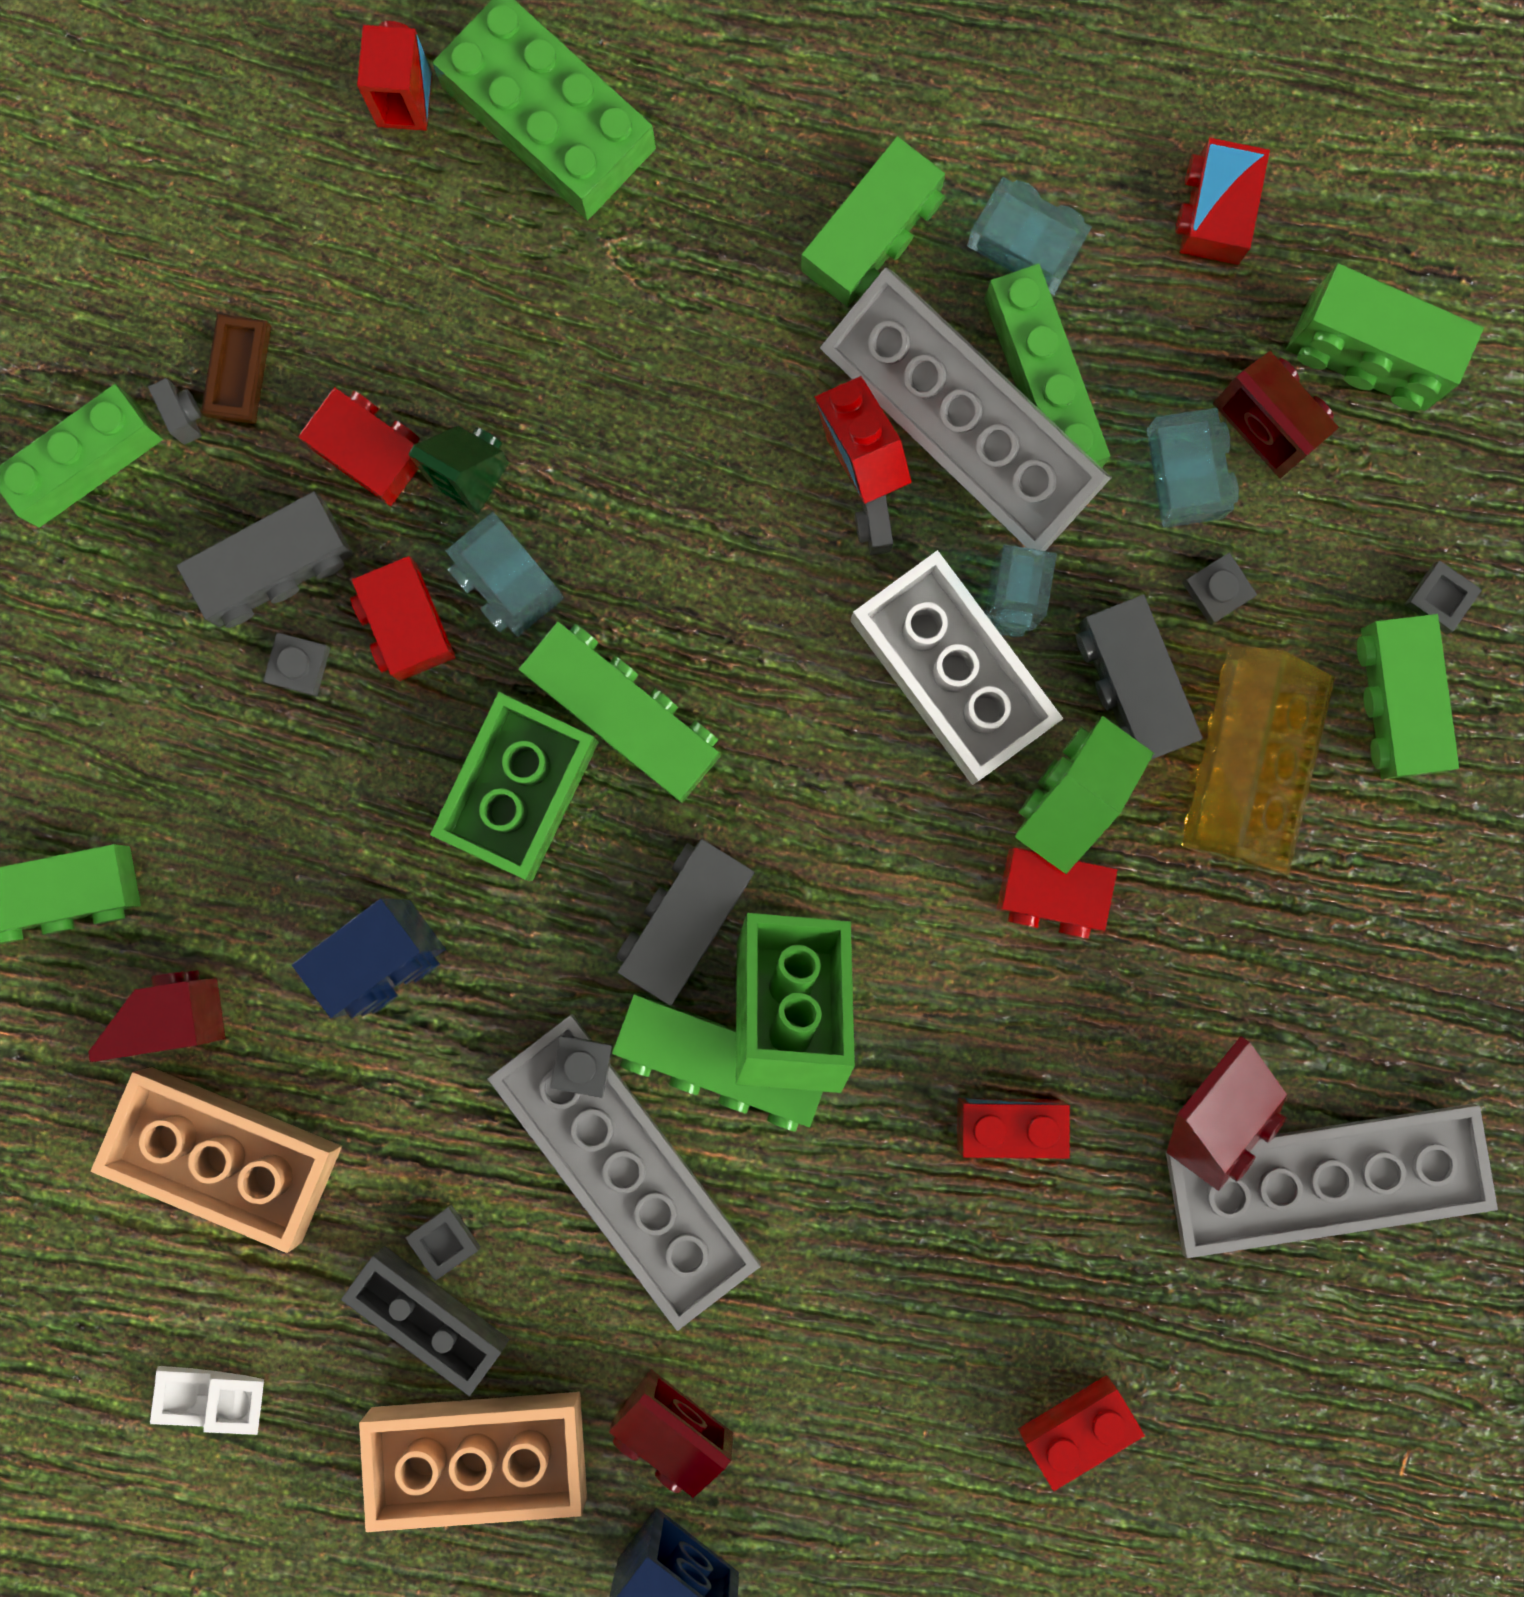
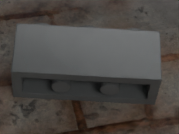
[176,491,354,628]
[1076,594,1203,760]
[616,839,755,1006]
[340,1246,510,1396]

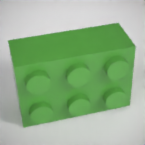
[1286,263,1484,411]
[430,692,599,881]
[736,913,855,1093]

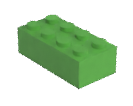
[432,0,656,221]

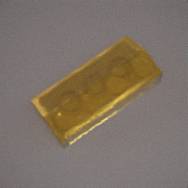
[1182,646,1335,876]

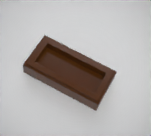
[201,314,272,424]

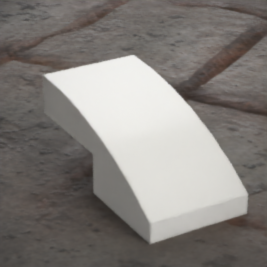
[150,1366,264,1435]

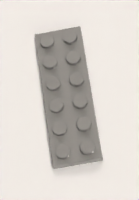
[820,267,1112,556]
[487,1014,761,1331]
[1166,1104,1498,1258]

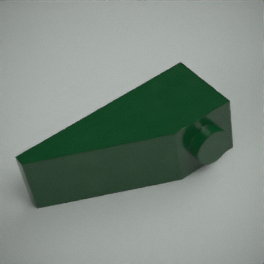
[408,426,509,514]

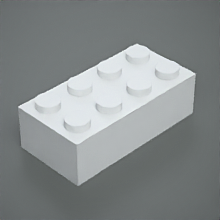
[851,550,1063,785]

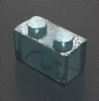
[967,177,1092,295]
[1146,408,1239,528]
[445,512,564,637]
[984,544,1057,637]

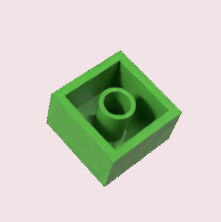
[1015,716,1154,874]

